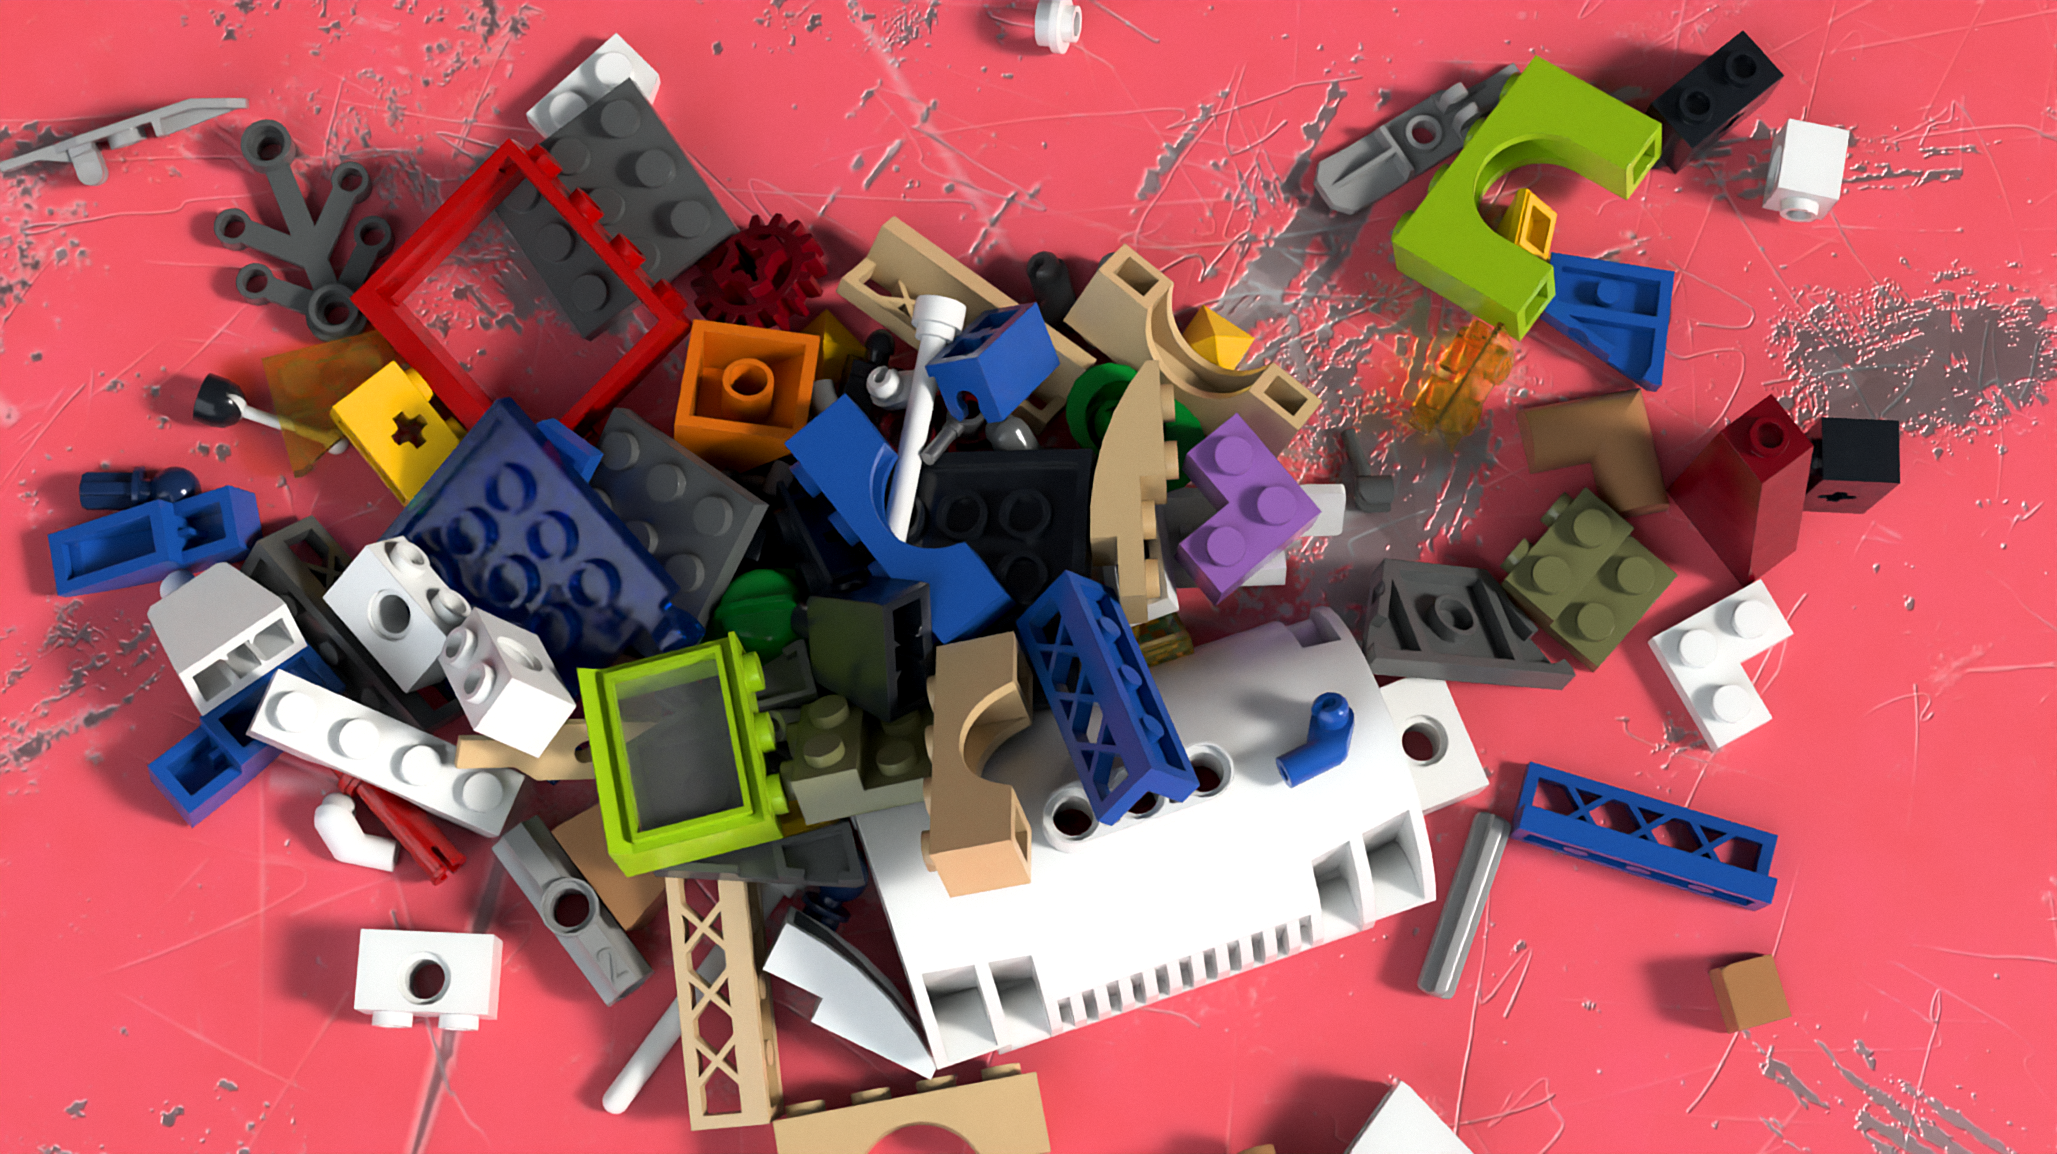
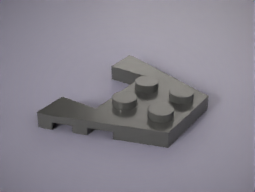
[625,639,865,888]

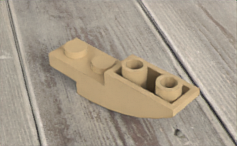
[1090,360,1179,624]

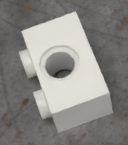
[323,536,472,693]
[438,607,576,758]
[1379,677,1489,816]
[354,929,503,1031]

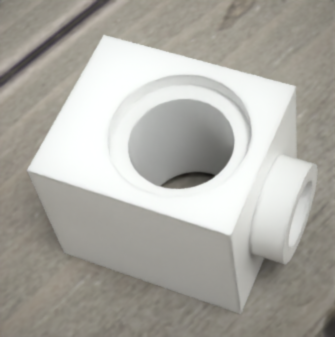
[1762,118,1850,222]

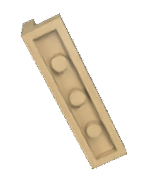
[835,216,1097,437]
[665,877,785,1131]

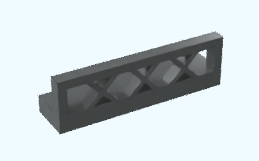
[240,515,465,735]

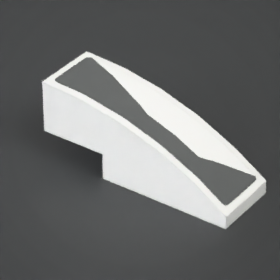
[763,906,937,1080]

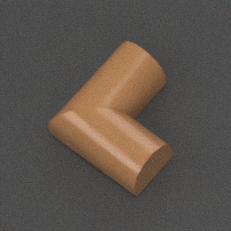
[1516,388,1670,519]

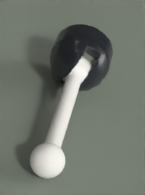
[193,373,349,454]

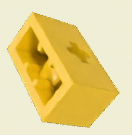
[329,360,476,515]

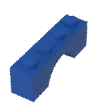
[784,393,1017,646]

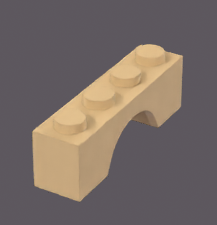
[1063,243,1322,459]
[921,631,1033,898]
[773,1063,1051,1154]

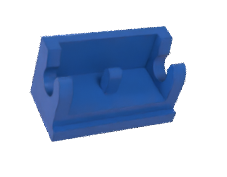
[925,302,1060,423]

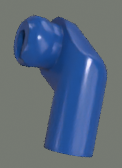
[1276,692,1355,789]

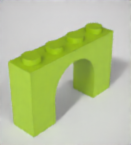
[1391,55,1662,342]

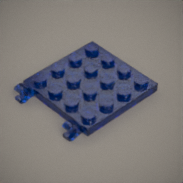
[376,397,706,786]

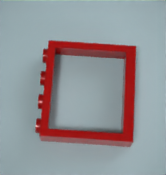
[349,138,693,455]

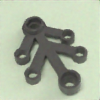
[214,119,395,345]

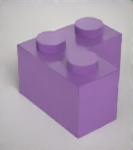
[1174,413,1322,606]

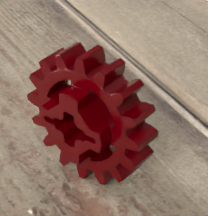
[691,213,828,331]

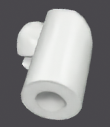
[314,792,400,872]

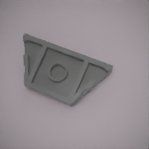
[1362,558,1576,690]

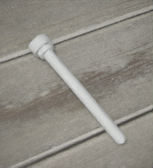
[872,295,966,576]
[603,883,808,1114]

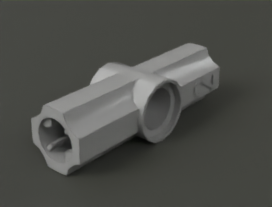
[491,815,655,1007]

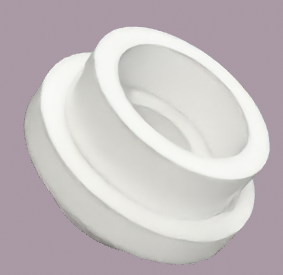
[1035,0,1082,54]

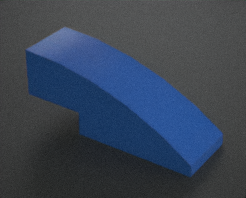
[48,485,263,598]
[147,639,346,828]

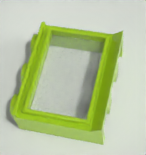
[577,631,790,878]

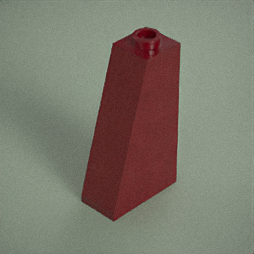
[1666,394,1814,588]

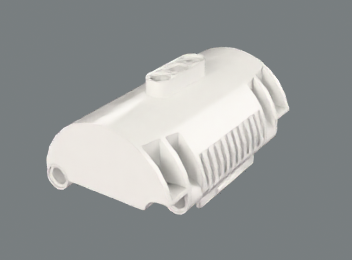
[849,605,1436,1070]

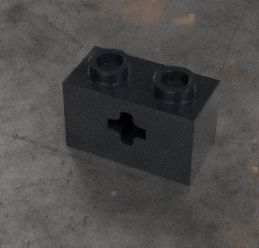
[1645,30,1784,174]
[1803,417,1900,514]

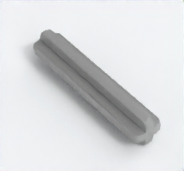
[1417,812,1511,999]

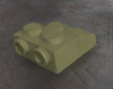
[1500,487,1678,672]
[780,695,934,825]

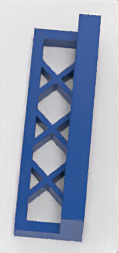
[1016,570,1200,826]
[1508,762,1778,911]

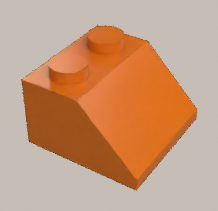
[674,319,820,473]

